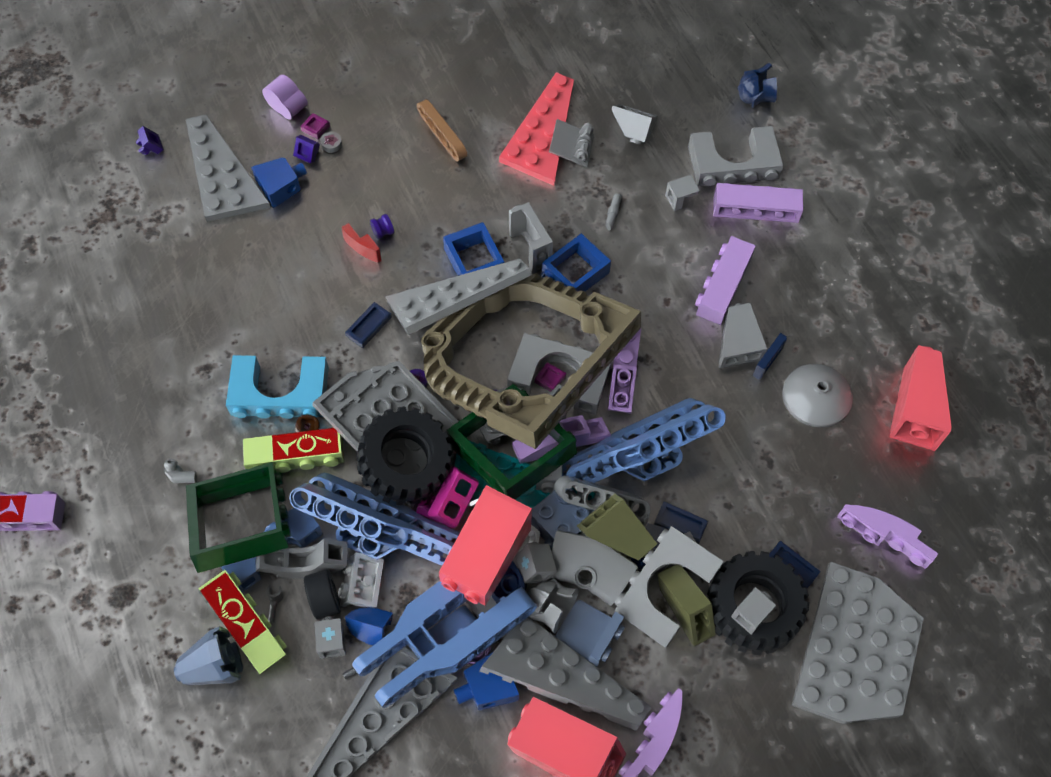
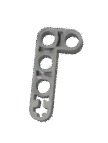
[554,476,651,528]

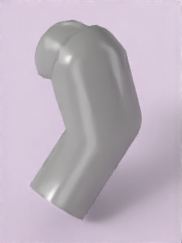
[164,459,197,484]

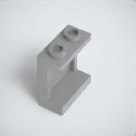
[509,202,553,274]

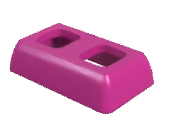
[428,466,479,528]

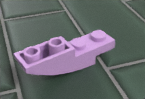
[608,328,641,413]
[512,415,611,463]
[837,504,938,569]
[619,688,683,777]

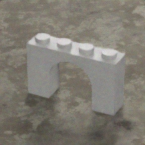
[688,126,783,186]
[507,333,612,415]
[614,526,724,648]

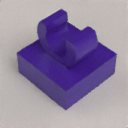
[136,126,164,155]
[293,135,320,164]

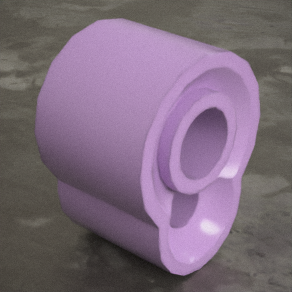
[262,74,308,120]

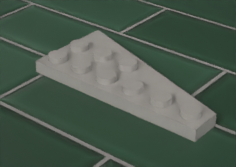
[385,259,531,335]

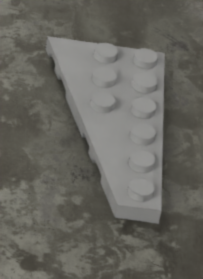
[186,115,270,222]
[480,617,651,731]
[307,647,458,777]

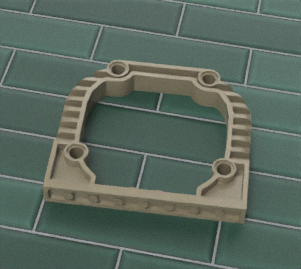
[421,274,641,449]

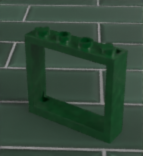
[446,384,577,500]
[186,462,291,573]

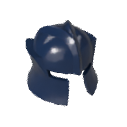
[737,63,777,108]

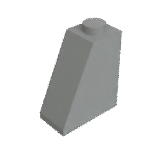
[718,303,767,368]

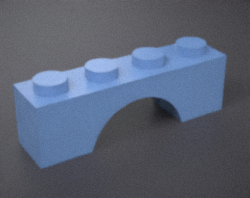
[221,508,323,592]

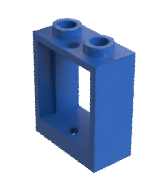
[443,222,505,276]
[542,233,611,292]

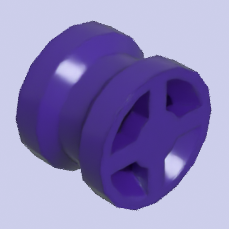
[370,214,395,240]

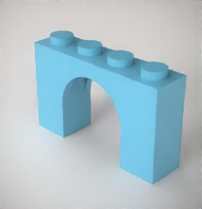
[226,355,329,419]

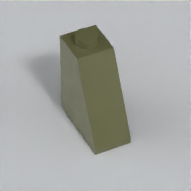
[577,494,657,560]
[657,565,716,646]

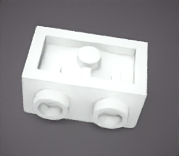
[338,552,384,608]

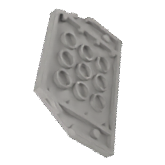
[312,361,459,509]
[792,562,924,724]

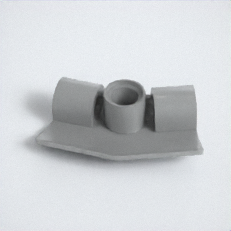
[550,530,638,606]

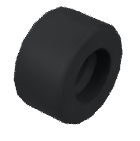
[304,569,341,620]

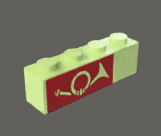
[243,428,344,473]
[198,570,287,674]

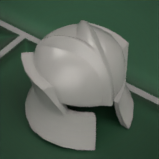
[528,578,579,634]

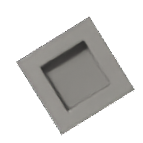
[665,175,699,211]

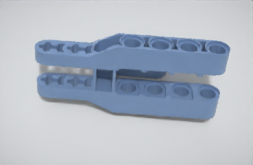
[562,398,726,483]
[289,472,460,565]
[352,581,537,708]

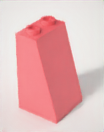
[889,345,952,451]
[439,485,532,605]
[507,697,626,777]

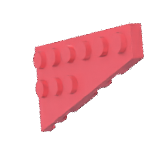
[499,72,574,186]

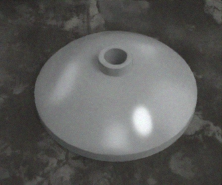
[782,364,853,427]

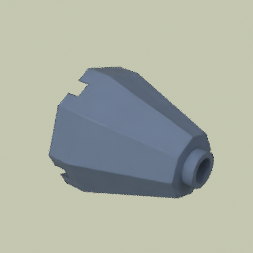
[174,626,243,685]

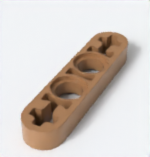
[417,99,467,162]

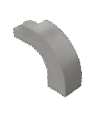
[255,538,348,579]

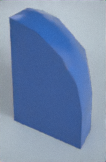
[345,607,393,646]

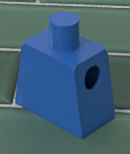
[251,157,307,208]
[453,652,519,710]

